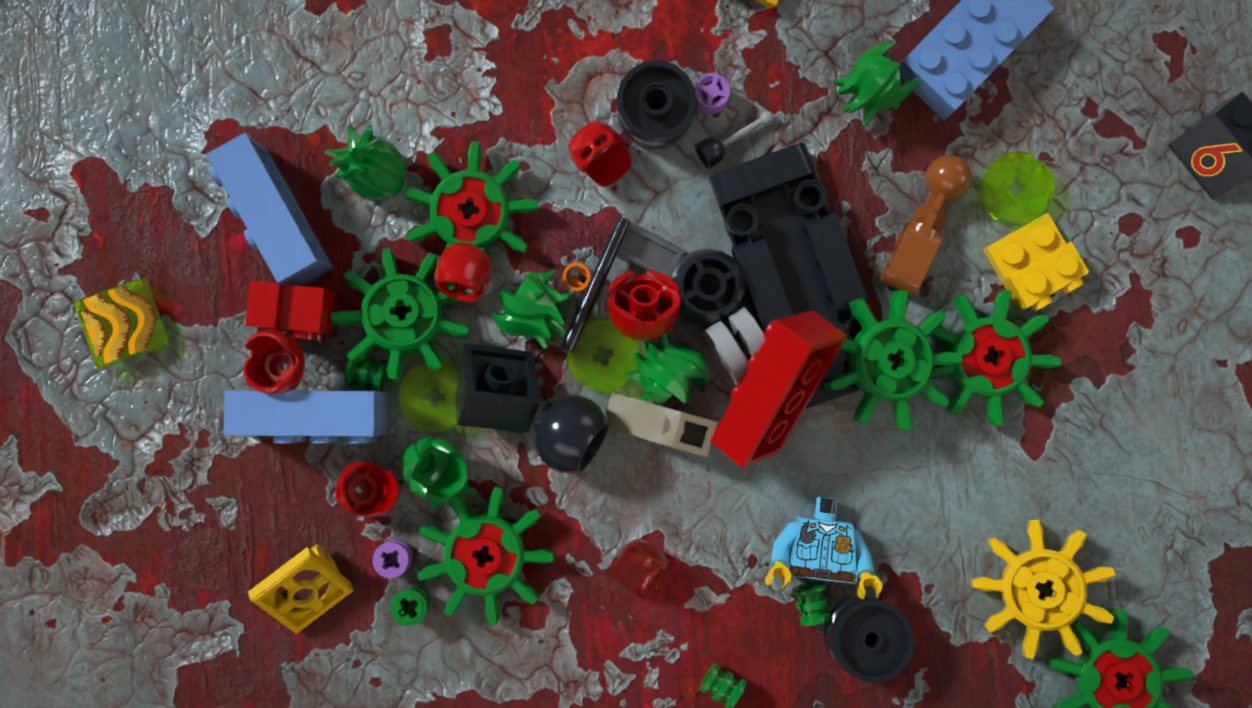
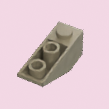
[606,392,717,458]

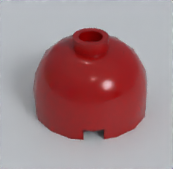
[607,270,681,342]

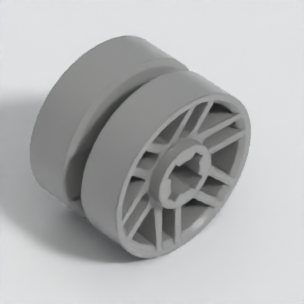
[703,306,765,385]

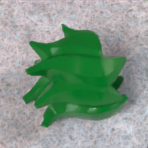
[833,40,920,126]
[324,125,407,200]
[492,269,572,349]
[625,333,710,406]
[399,437,471,508]

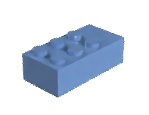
[899,0,1054,120]
[206,133,335,286]
[223,391,389,444]

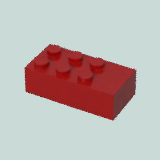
[710,310,847,468]

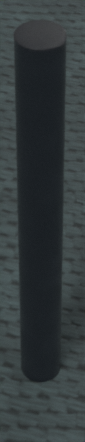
[561,216,631,353]

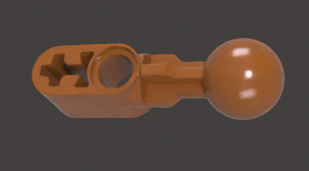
[879,155,972,297]

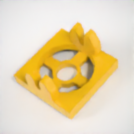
[248,544,354,634]

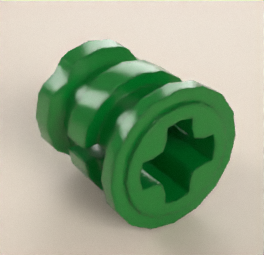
[344,356,389,392]
[791,581,832,626]
[390,587,430,626]
[698,662,747,708]

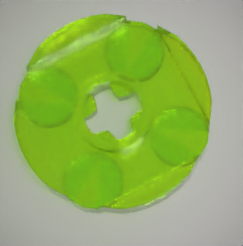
[979,152,1055,225]
[567,320,639,392]
[399,362,459,432]

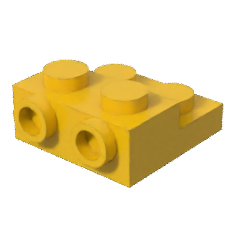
[983,213,1089,312]

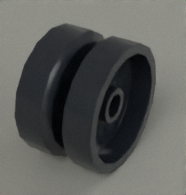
[617,60,696,150]
[823,595,914,683]

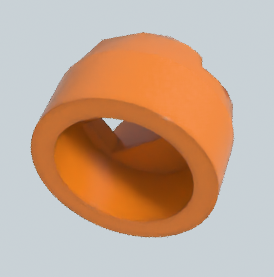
[562,262,592,291]

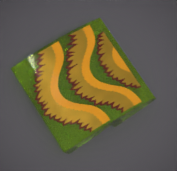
[74,278,170,370]

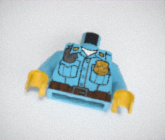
[765,497,882,599]

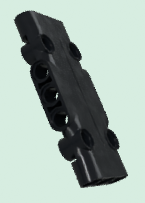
[709,143,868,409]

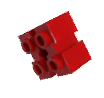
[245,281,342,343]

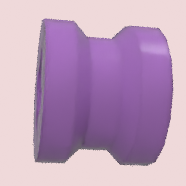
[695,73,730,115]
[372,539,414,578]

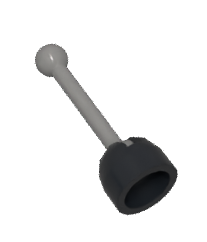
[694,111,774,169]

